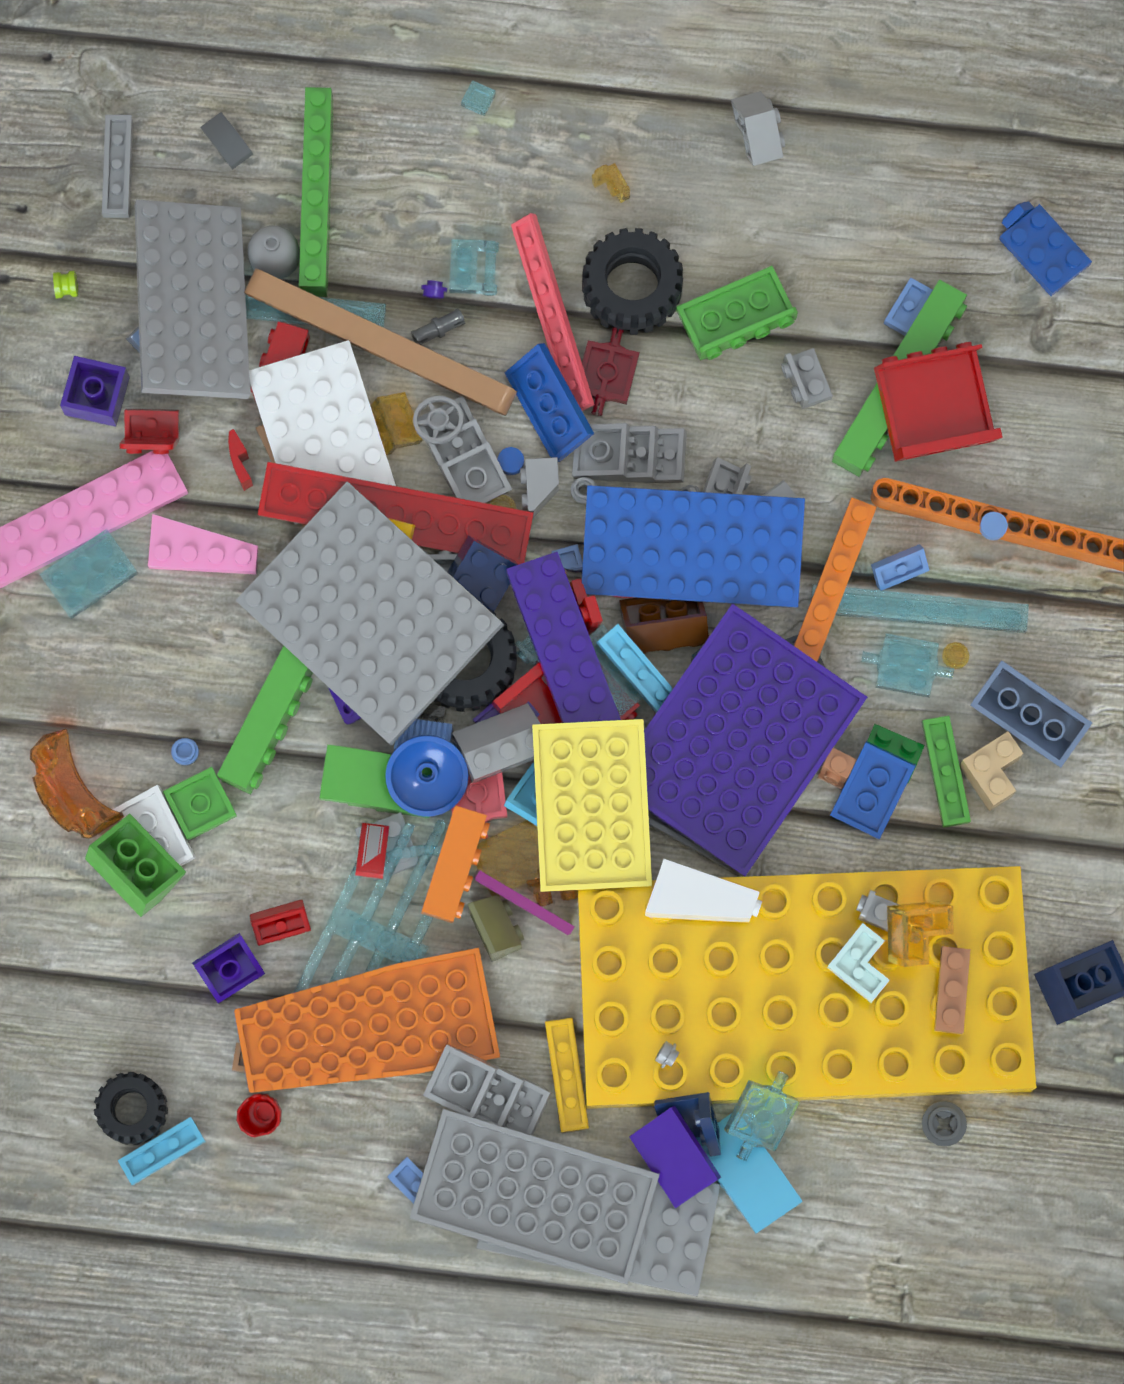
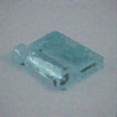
[449,239,499,296]

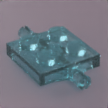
[861,633,954,698]
[724,1071,800,1161]

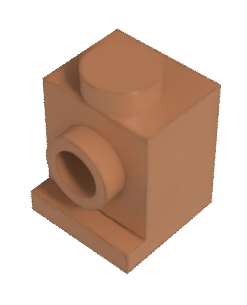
[817,748,857,790]

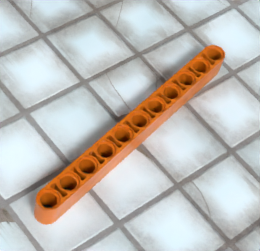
[870,478,1124,572]

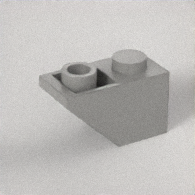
[520,457,559,518]

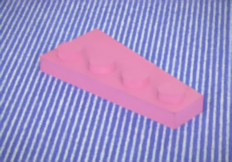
[148,514,258,574]

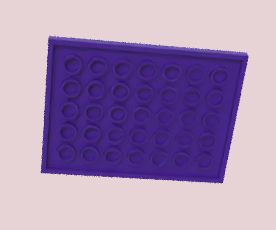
[644,603,868,877]

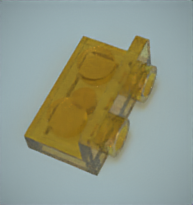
[370,392,423,455]

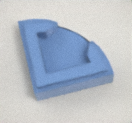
[552,544,583,572]

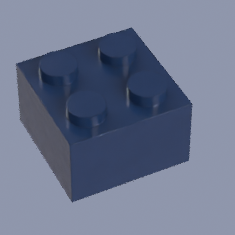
[447,535,518,611]

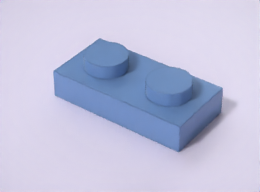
[884,278,933,336]
[871,544,930,591]
[387,1157,423,1204]

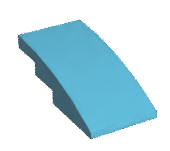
[696,1110,803,1234]

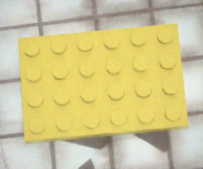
[532,719,652,892]

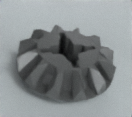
[922,1101,967,1146]

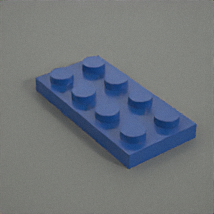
[504,343,594,462]

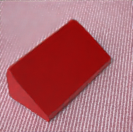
[250,900,311,946]

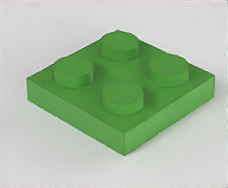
[163,767,237,841]

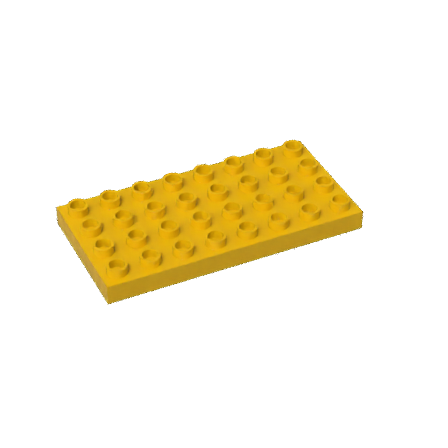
[577,866,1036,1109]

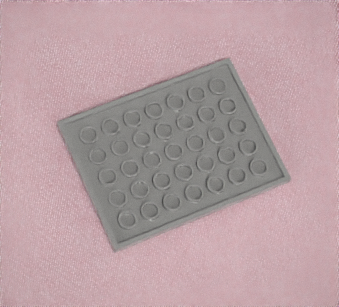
[236,482,504,746]

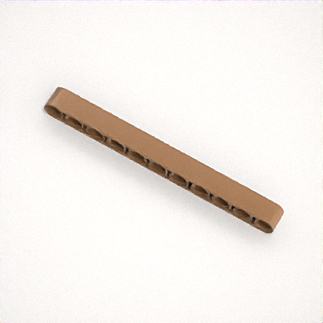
[244,268,517,416]

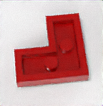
[570,578,603,637]

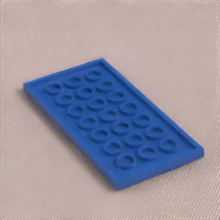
[582,485,805,607]

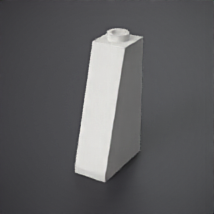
[645,859,762,923]

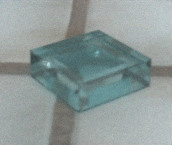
[461,80,496,116]

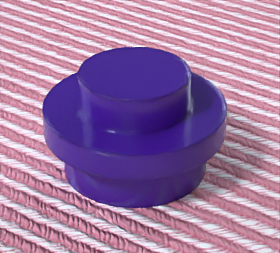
[421,280,448,299]

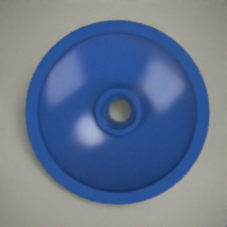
[386,735,468,817]

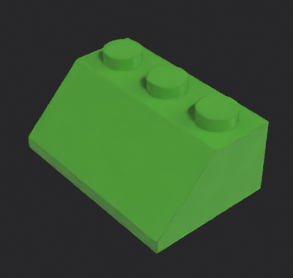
[85,814,186,917]

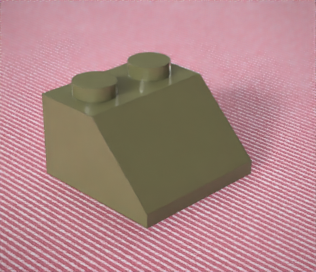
[468,895,524,962]

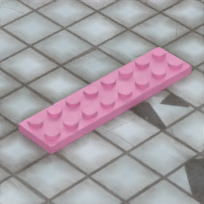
[0,451,188,588]

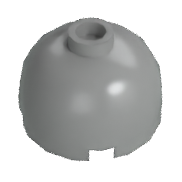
[247,225,300,279]

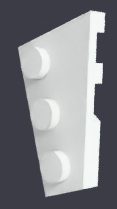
[110,785,196,866]

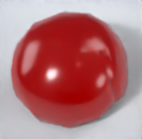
[236,1093,282,1138]

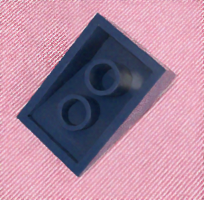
[1034,940,1124,1025]

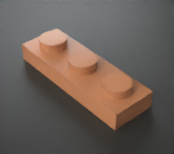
[934,946,970,1034]

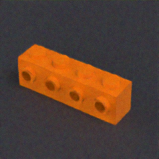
[421,805,490,923]

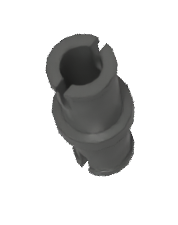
[411,308,465,345]

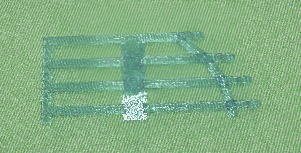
[293,819,446,993]

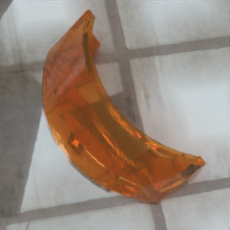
[30,729,125,839]

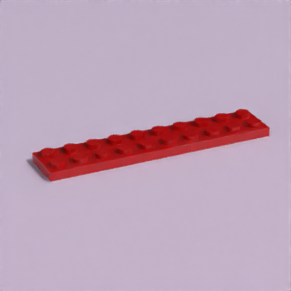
[258,462,534,565]

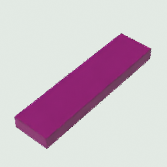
[473,869,575,935]

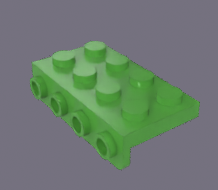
[676,266,798,361]

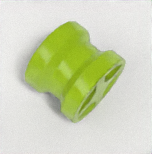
[53,271,78,299]

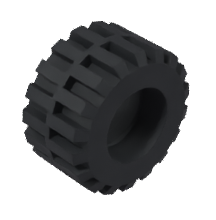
[94,1072,168,1145]

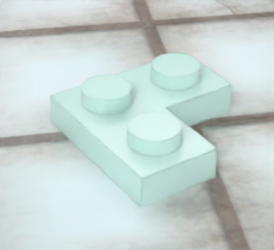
[827,923,889,1003]

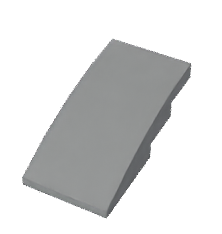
[418,396,512,503]
[572,423,687,483]
[423,1044,552,1136]

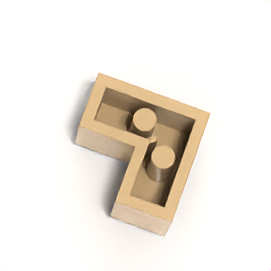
[960,731,1024,811]

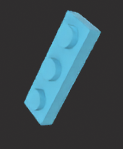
[118,1117,206,1185]

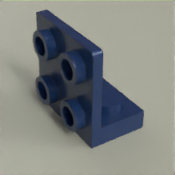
[654,1092,721,1157]

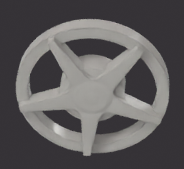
[413,396,464,444]

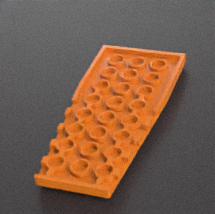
[234,948,500,1093]

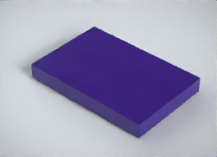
[629,1106,721,1208]

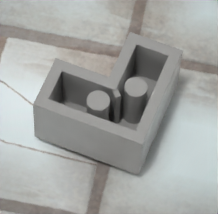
[731,91,785,166]

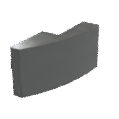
[200,112,253,170]

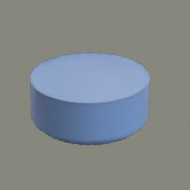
[979,512,1008,540]

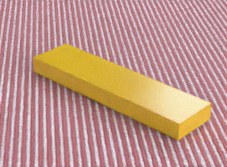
[545,1018,589,1133]

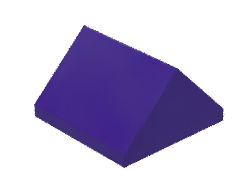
[192,933,265,1003]

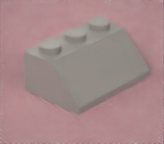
[452,703,540,784]

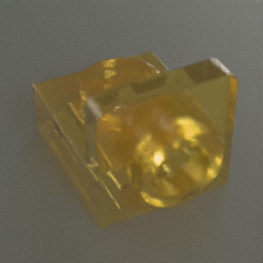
[592,163,630,203]

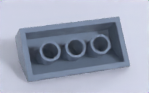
[970,660,1092,768]

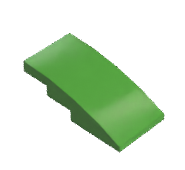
[319,744,432,818]

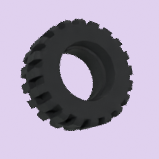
[582,228,683,335]
[434,609,517,712]

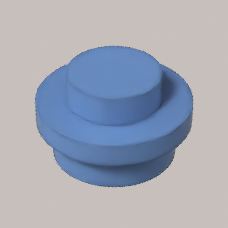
[171,738,199,766]

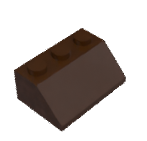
[619,597,709,654]

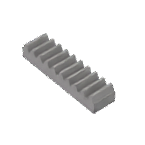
[102,115,134,218]

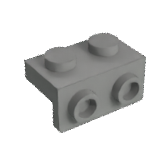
[703,457,751,494]

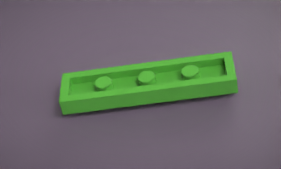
[921,716,971,828]

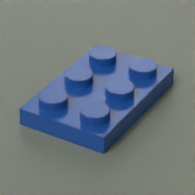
[999,204,1092,296]
[830,741,916,840]

